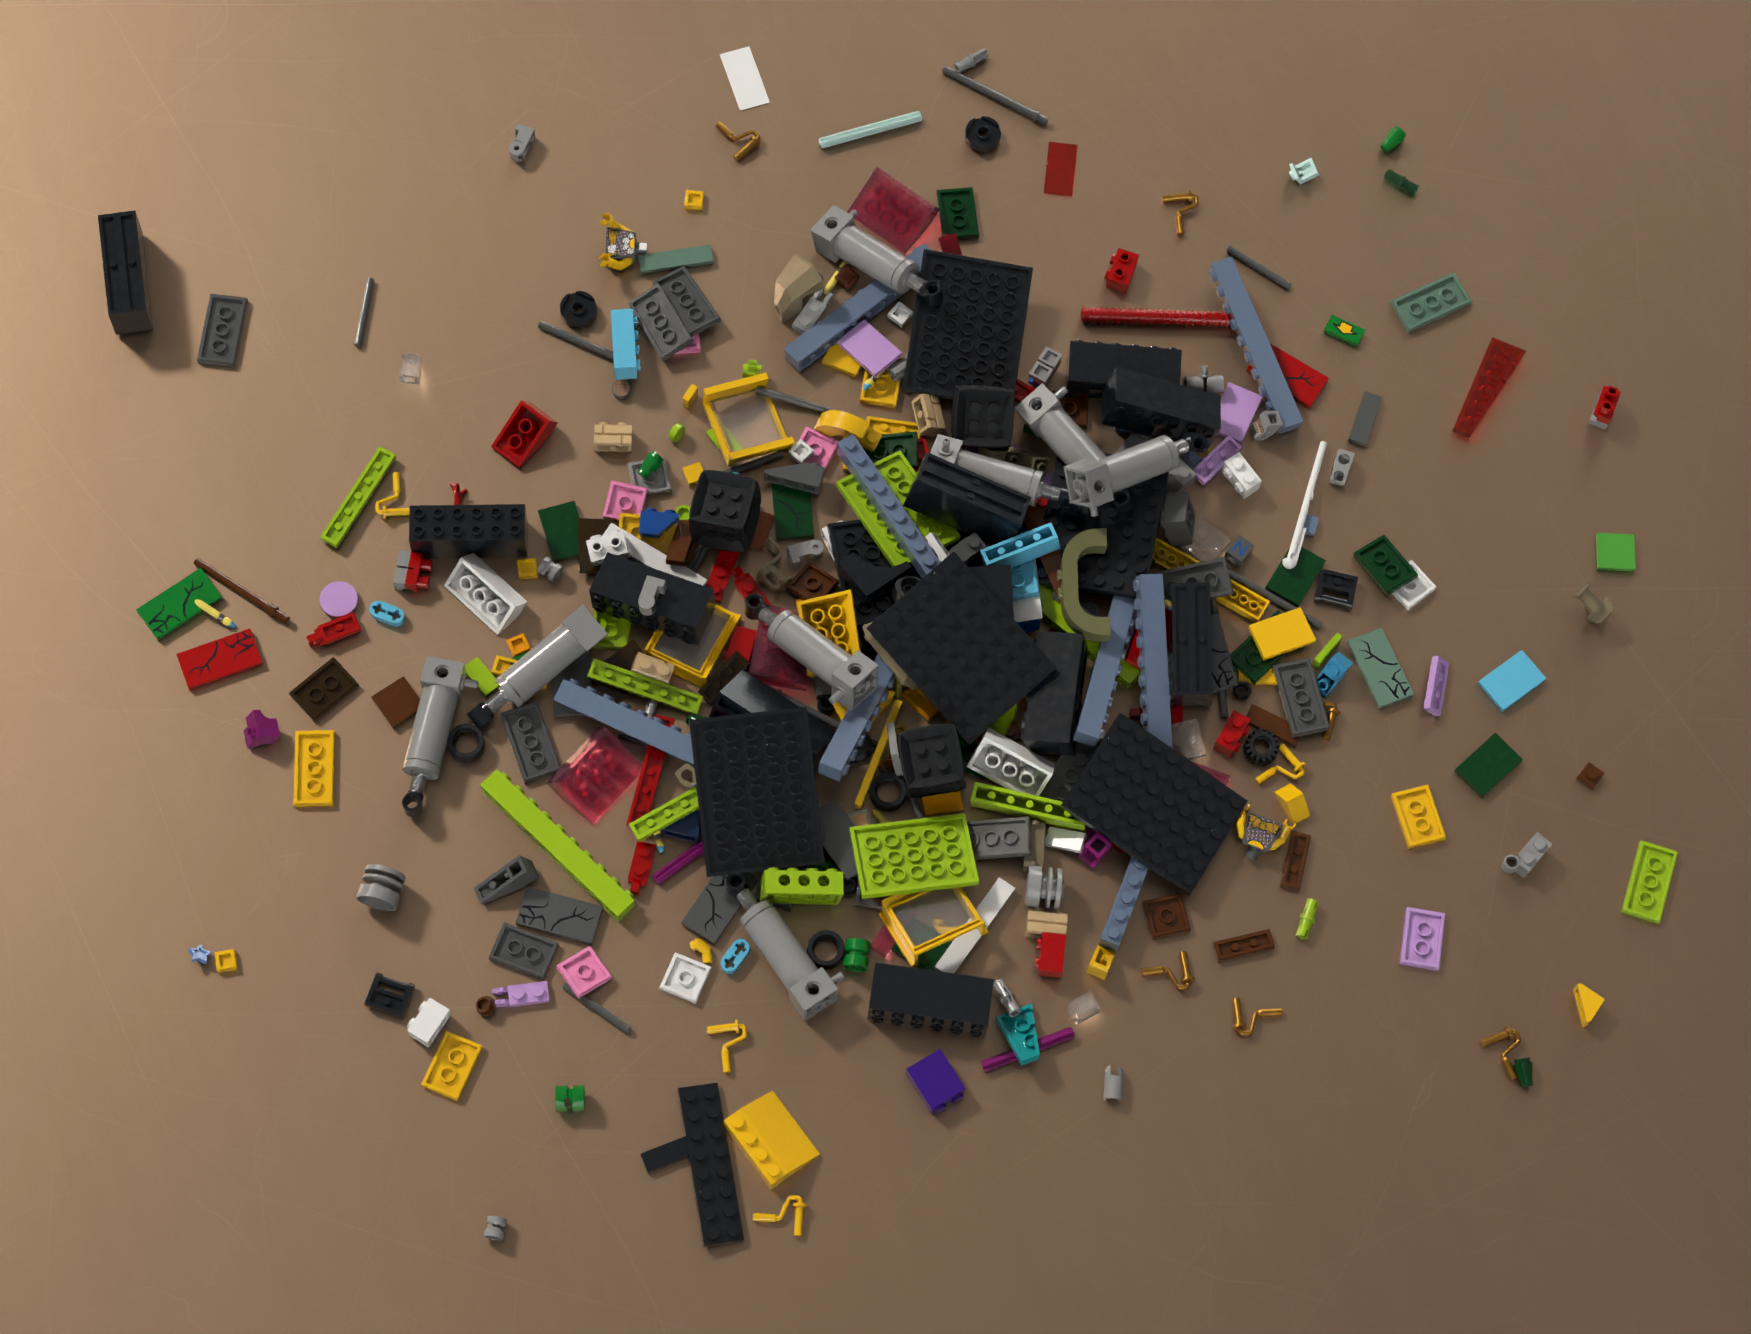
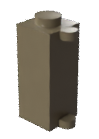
[1022,820,1045,872]

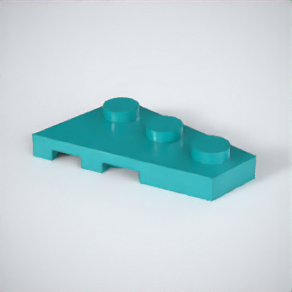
[996,1003,1040,1066]

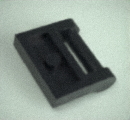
[1314,568,1358,610]
[364,972,415,1018]

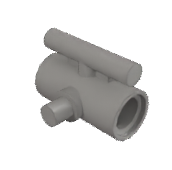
[1183,365,1224,393]

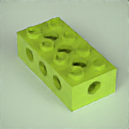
[759,867,844,905]

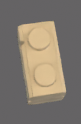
[911,394,946,437]
[594,422,633,452]
[630,652,675,684]
[1025,907,1068,938]

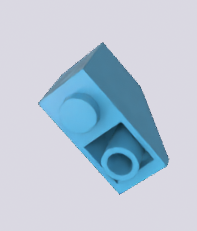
[1316,652,1354,697]

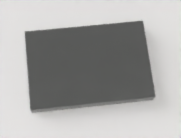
[488,922,559,980]

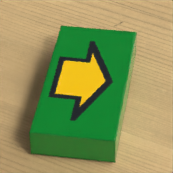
[1324,315,1365,347]

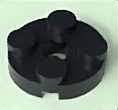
[965,116,1001,153]
[560,291,597,328]

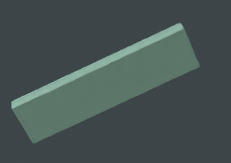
[638,245,714,274]

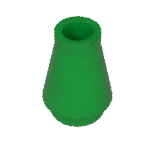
[1380,126,1406,153]
[637,451,664,479]

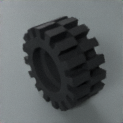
[1243,728,1280,766]

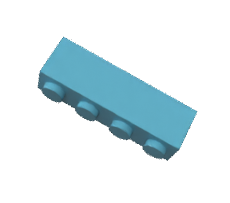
[611,309,641,380]
[980,522,1060,568]

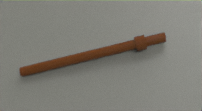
[193,558,290,623]

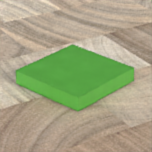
[1595,533,1636,572]

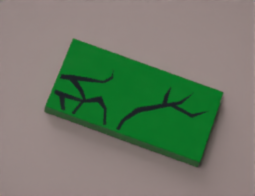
[136,568,223,641]

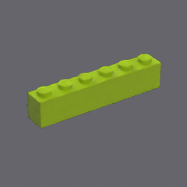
[970,782,1086,832]

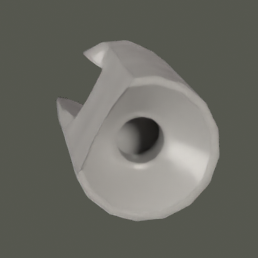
[1104,1065,1123,1101]

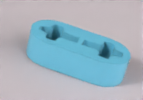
[369,601,405,627]
[720,939,749,974]

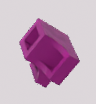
[243,710,280,748]
[1078,828,1113,869]

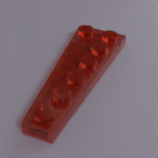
[1452,337,1526,438]

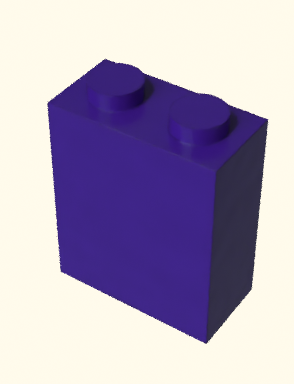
[905,1049,966,1114]

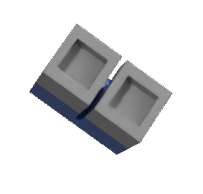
[1028,346,1062,388]

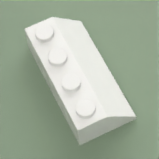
[444,553,527,635]
[967,728,1056,796]

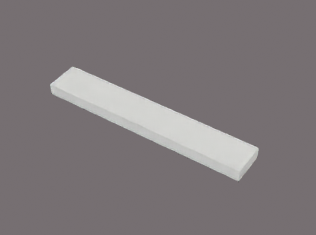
[602,523,708,586]
[934,877,1015,974]

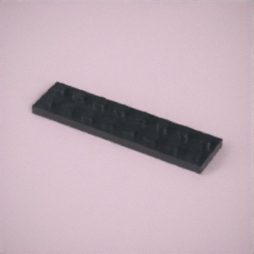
[677,1083,744,1247]

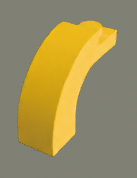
[814,410,882,452]

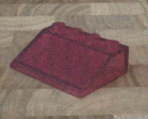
[847,167,940,253]
[749,605,809,691]
[546,727,642,824]

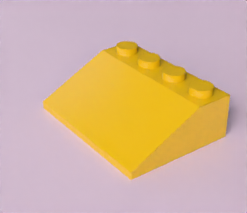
[797,589,861,679]
[724,1090,820,1190]

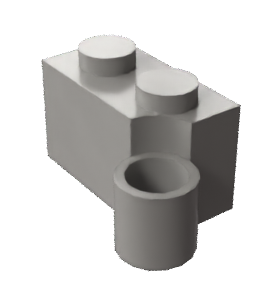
[1501,832,1552,878]

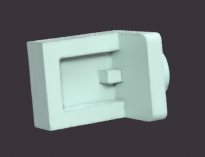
[1289,158,1320,185]

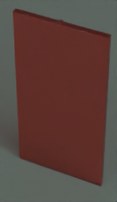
[1044,142,1078,196]

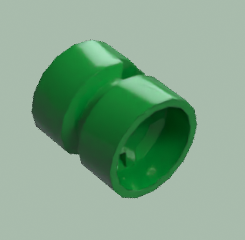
[843,938,871,972]
[555,1085,585,1112]

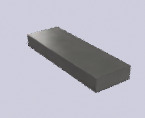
[1348,391,1382,447]

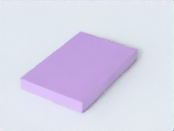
[837,319,902,378]
[1217,382,1263,445]
[1399,907,1446,971]

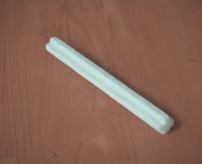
[819,111,922,148]

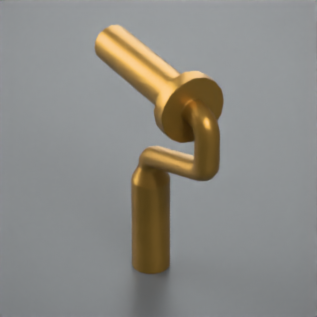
[716,121,761,162]
[1163,190,1199,236]
[1323,701,1341,740]
[1141,951,1195,990]
[1232,998,1282,1036]
[1480,1026,1521,1081]

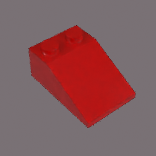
[491,400,558,468]

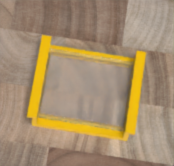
[702,372,795,467]
[644,605,743,688]
[879,887,989,968]

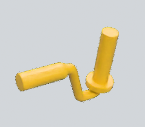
[375,472,410,519]
[1255,744,1306,785]
[707,1020,747,1073]
[753,1195,807,1236]

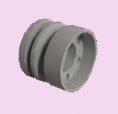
[356,864,406,911]
[1025,865,1064,909]

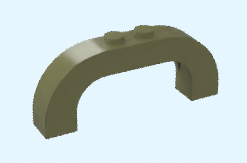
[1057,528,1111,642]

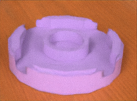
[319,581,358,618]

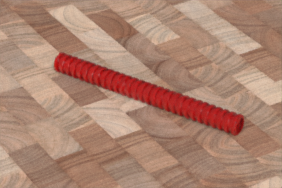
[1081,307,1231,327]

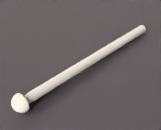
[1282,441,1327,569]

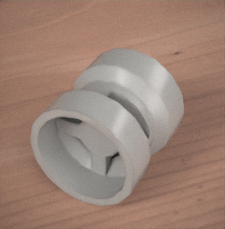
[537,556,564,582]
[483,1216,507,1241]

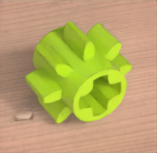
[742,360,762,378]

